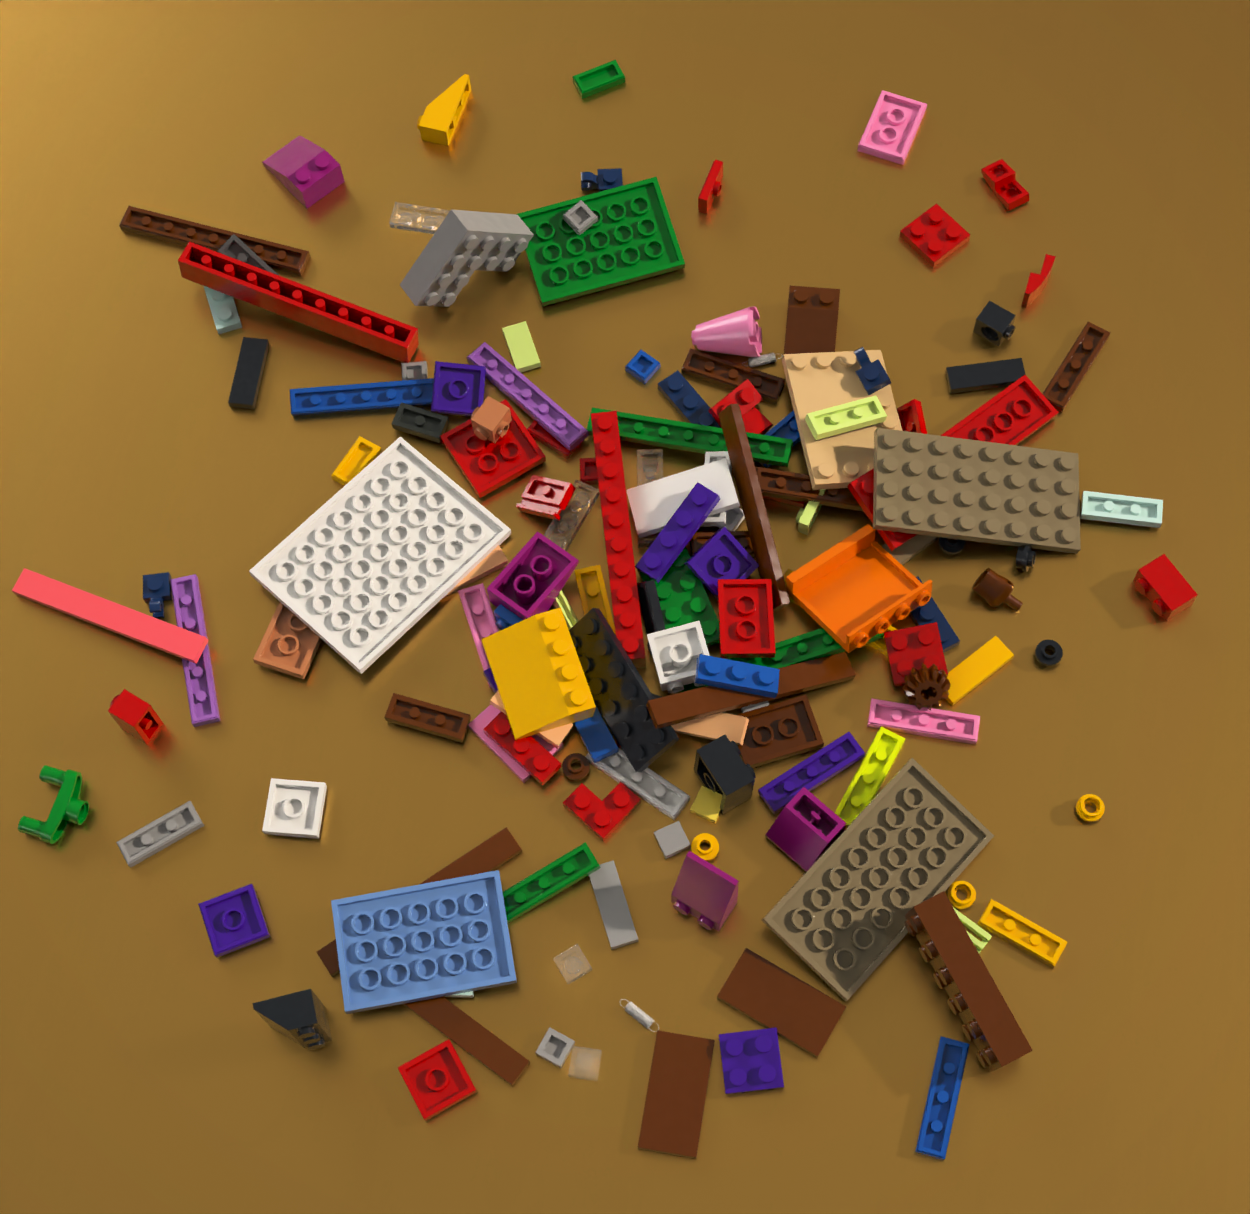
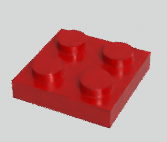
[900,203,970,268]
[884,622,948,687]
[398,1039,477,1121]

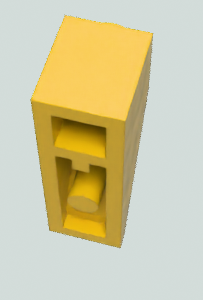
[417,74,471,146]

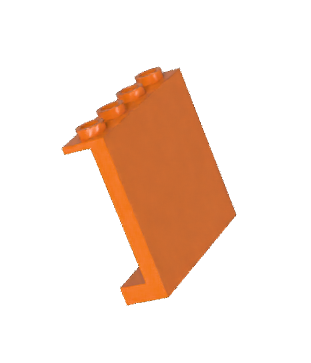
[786,524,932,653]

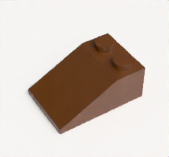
[784,285,840,354]

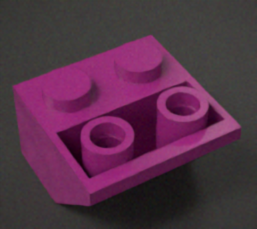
[765,787,846,871]

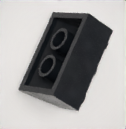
[253,989,332,1050]

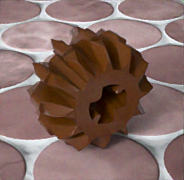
[903,663,950,711]

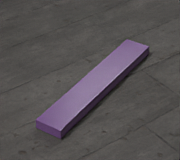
[466,342,589,452]
[170,574,220,727]

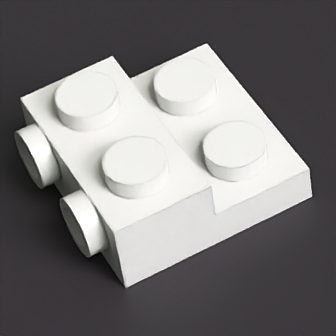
[647,621,710,693]

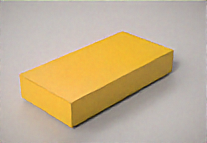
[331,436,382,486]

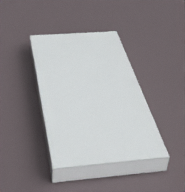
[626,458,740,538]

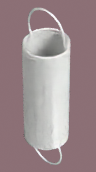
[742,352,783,368]
[620,999,659,1032]

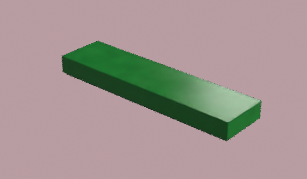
[503,842,601,923]

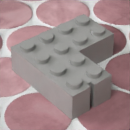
[400,209,534,307]

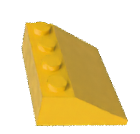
[481,607,596,740]

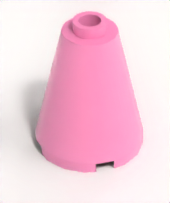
[691,306,762,358]

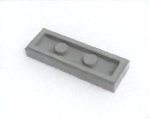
[116,801,204,868]
[589,860,639,950]

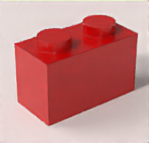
[1133,554,1198,621]
[108,689,164,745]

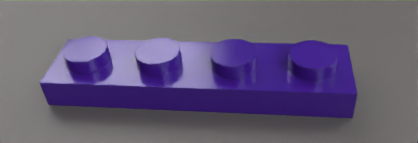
[635,482,720,583]
[758,732,865,815]

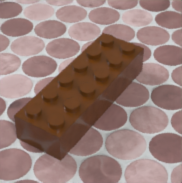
[904,891,1033,1072]

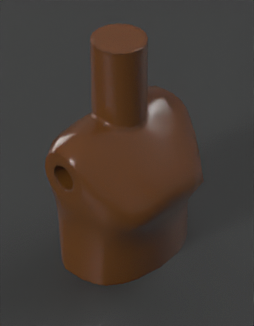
[972,568,1023,611]

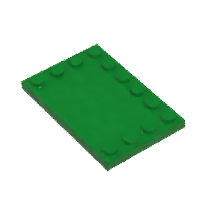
[517,177,685,307]

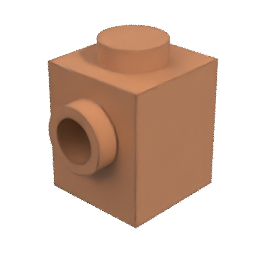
[471,396,512,443]

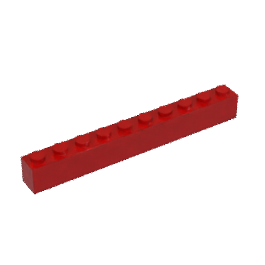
[178,241,419,363]
[591,411,646,668]

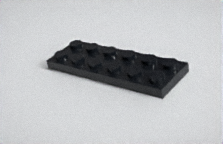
[569,608,679,772]

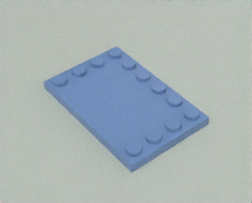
[331,870,517,1014]

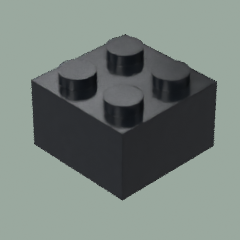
[694,735,756,815]

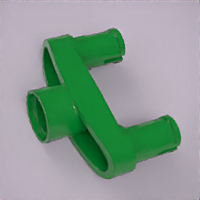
[18,765,89,844]

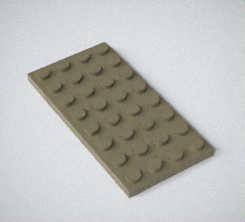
[873,428,1081,554]
[762,758,994,1001]

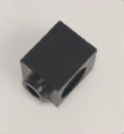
[973,301,1016,346]

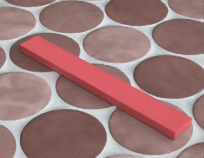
[12,568,209,664]

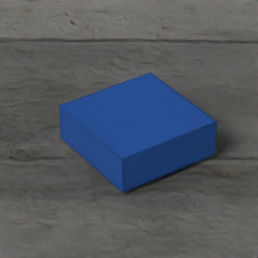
[625,350,661,384]

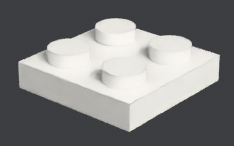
[262,778,327,839]

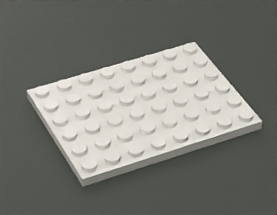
[249,437,511,674]

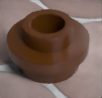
[562,753,590,780]

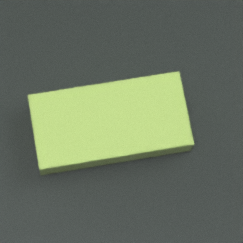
[502,321,541,372]

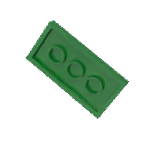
[636,546,720,647]

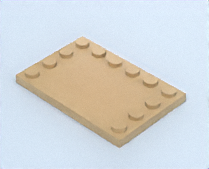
[782,350,902,490]

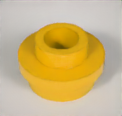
[1076,794,1105,822]
[691,833,719,861]
[947,881,976,909]

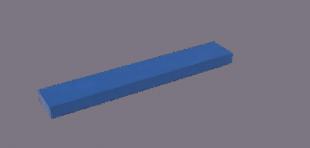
[290,378,434,416]

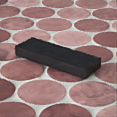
[228,337,269,409]
[945,358,1026,394]

